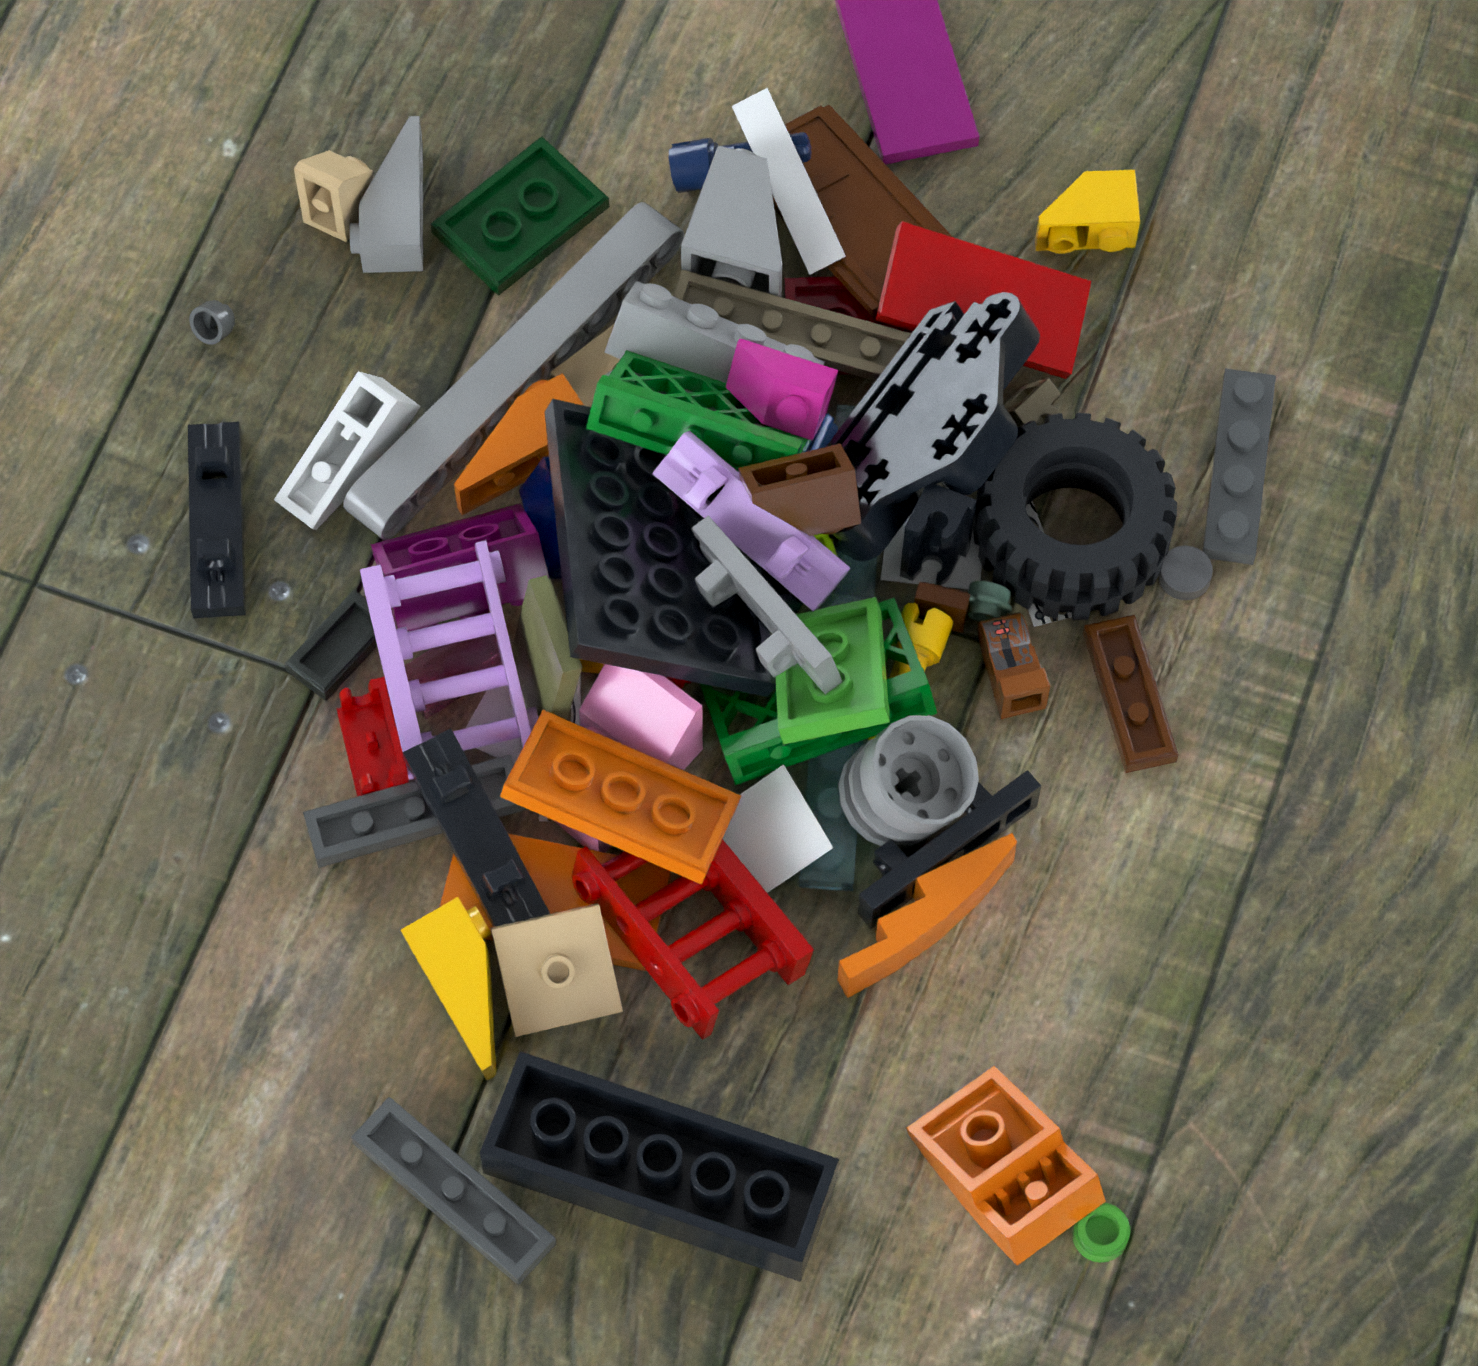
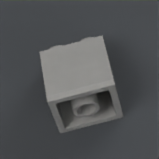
[681,145,783,297]

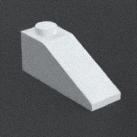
[274,371,421,530]

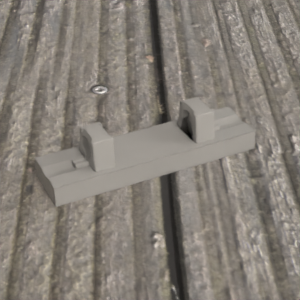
[692,515,842,694]

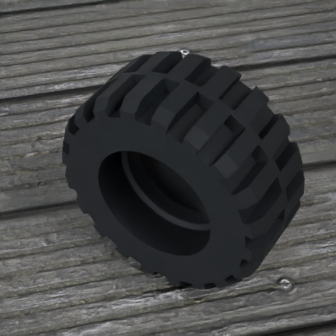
[973,412,1177,620]

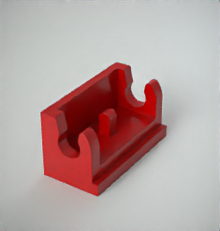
[336,677,409,797]

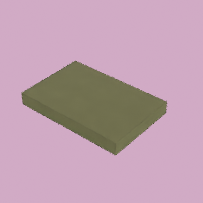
[512,575,582,720]

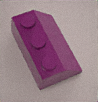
[371,503,549,631]

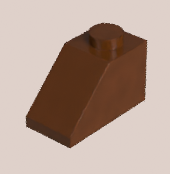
[738,444,861,536]

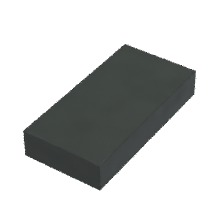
[285,590,377,701]

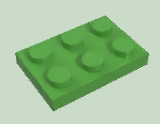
[776,597,890,744]

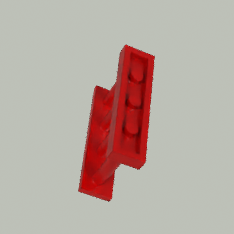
[571,839,814,1040]

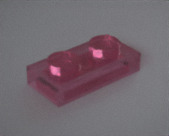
[404,634,502,720]

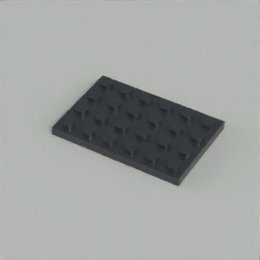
[544,398,776,697]

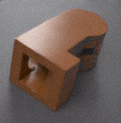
[978,612,1050,719]

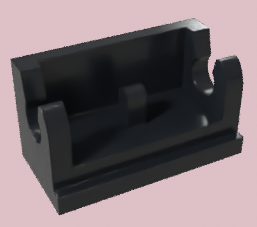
[899,483,977,586]

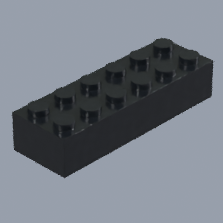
[480,1051,839,1282]

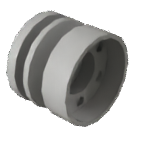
[838,715,979,848]

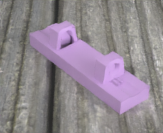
[652,431,851,611]

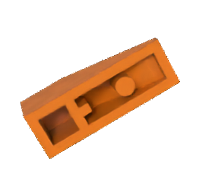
[454,373,585,516]

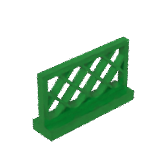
[586,350,811,471]
[700,598,938,785]

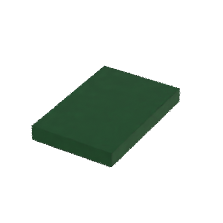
[431,136,609,296]

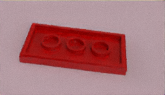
[876,221,1092,379]

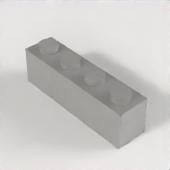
[605,281,825,409]

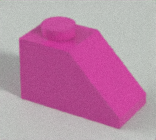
[725,338,838,440]

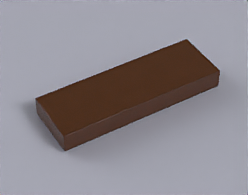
[1083,614,1179,773]

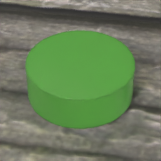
[1072,1203,1130,1263]

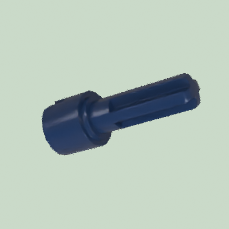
[669,132,812,193]

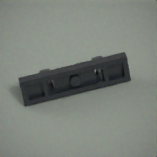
[188,422,246,619]
[403,728,550,927]
[857,770,1041,929]

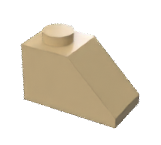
[294,150,374,242]

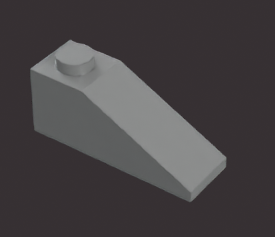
[350,116,423,273]

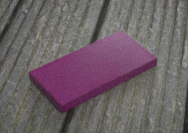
[835,0,980,165]

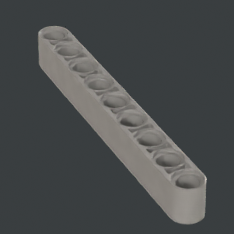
[343,202,684,540]

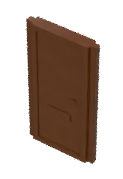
[772,104,953,316]

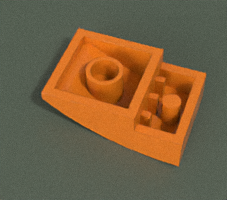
[906,1066,1106,1266]

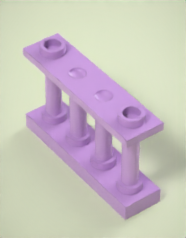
[360,540,538,781]

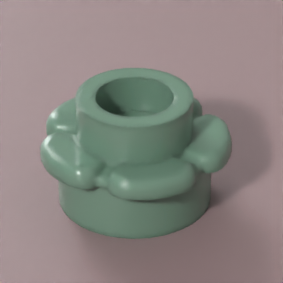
[968,581,1012,622]

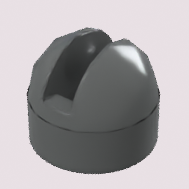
[189,300,235,345]

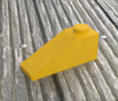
[401,897,496,1080]

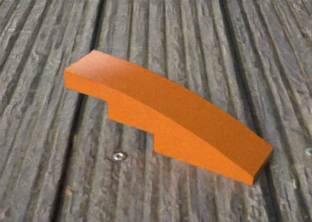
[837,833,1017,998]

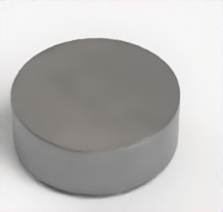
[1158,546,1213,600]

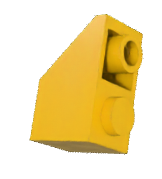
[1035,170,1140,254]

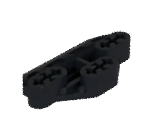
[826,292,1040,562]

